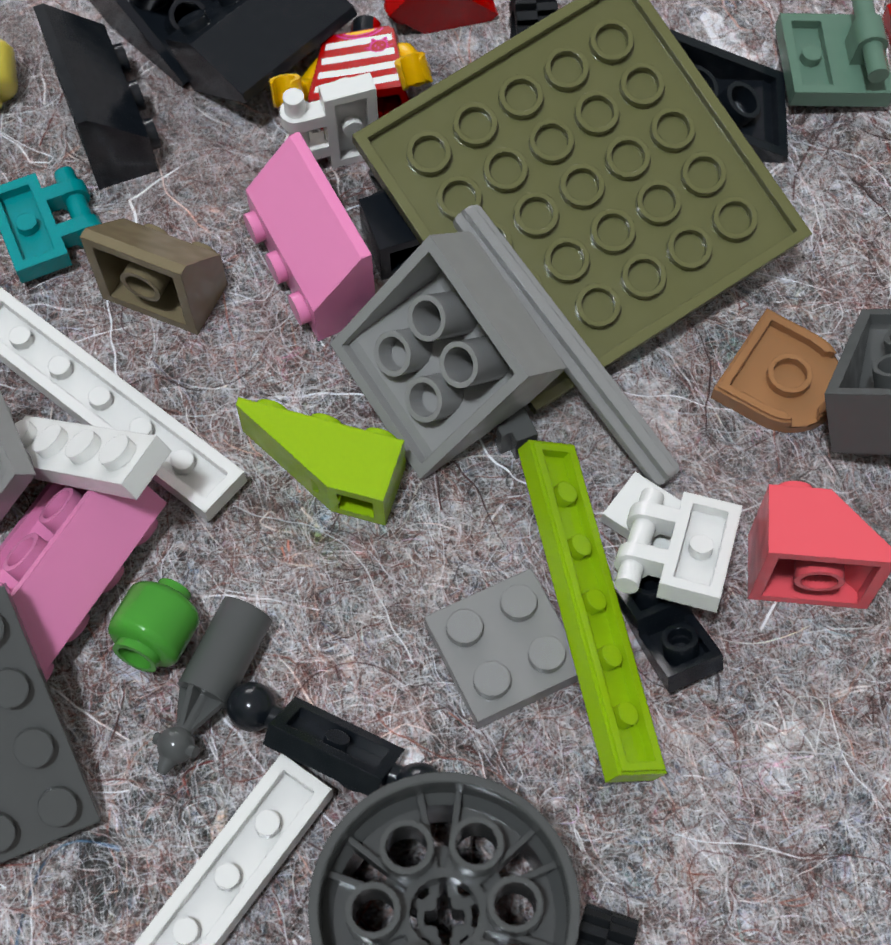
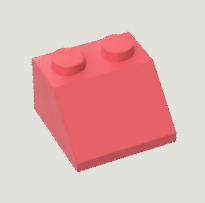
[748,481,891,609]

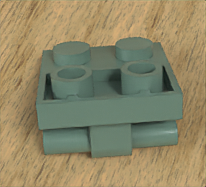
[775,0,891,107]

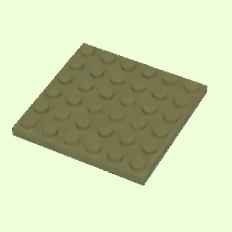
[352,0,812,415]

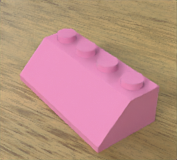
[0,482,167,681]

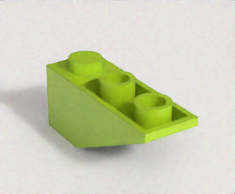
[236,397,406,526]

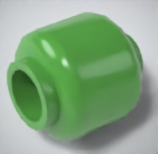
[108,578,200,672]

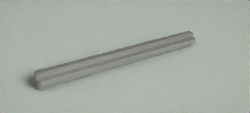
[453,204,680,486]

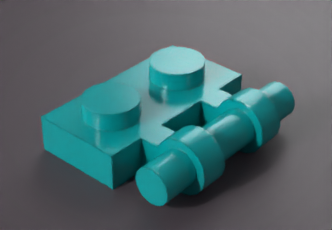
[0,166,102,284]

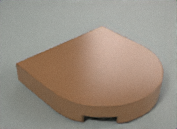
[711,309,839,433]

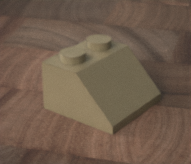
[80,218,228,335]

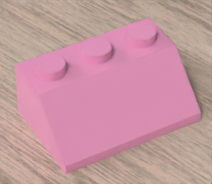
[243,132,375,341]

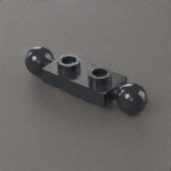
[227,682,438,796]

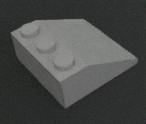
[330,231,567,479]

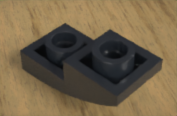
[613,575,724,693]

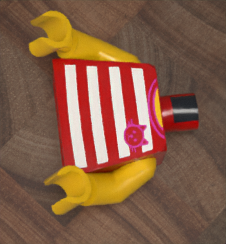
[269,15,433,131]

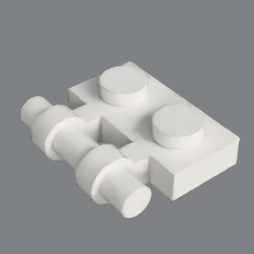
[279,72,378,169]
[614,487,742,613]

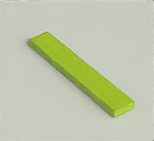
[517,440,667,783]

